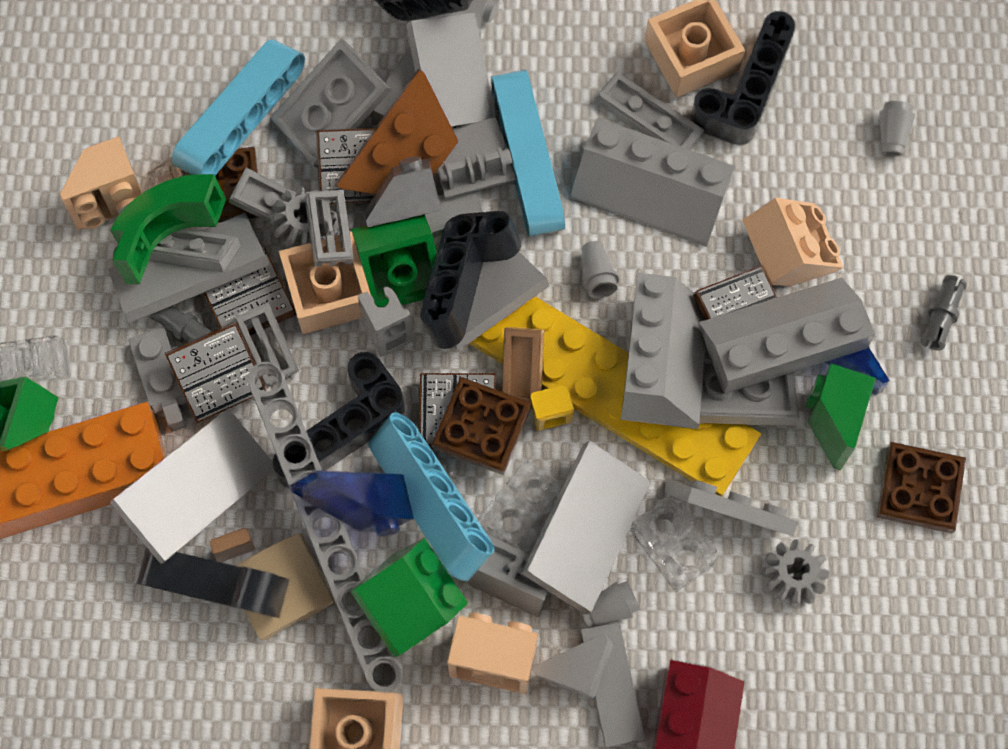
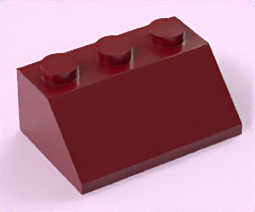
[652,659,745,749]

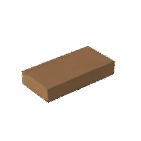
[501,327,544,402]

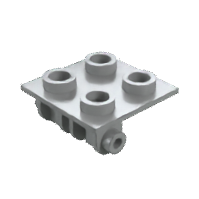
[437,117,516,199]

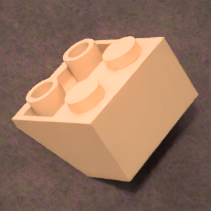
[60,136,142,230]
[742,198,844,287]

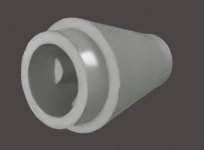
[879,101,915,157]
[581,241,619,298]
[581,581,640,628]

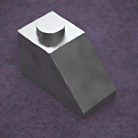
[365,156,441,227]

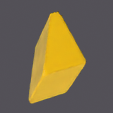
[530,385,574,431]

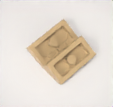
[236,533,335,640]

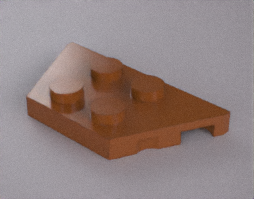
[335,69,459,194]

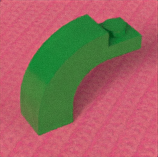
[110,174,226,284]

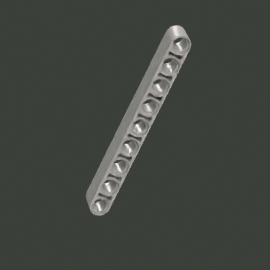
[248,362,403,693]

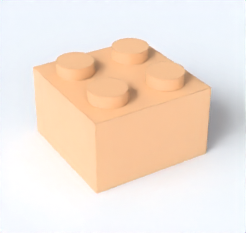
[644,0,745,98]
[279,231,371,335]
[447,612,538,694]
[310,688,404,749]

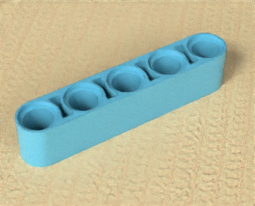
[172,39,305,175]
[491,69,565,237]
[369,413,494,581]

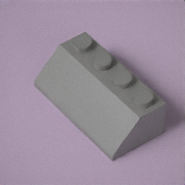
[570,118,735,247]
[621,273,705,429]
[698,278,875,394]

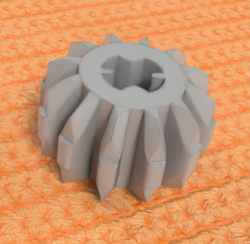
[270,185,334,248]
[761,539,830,607]

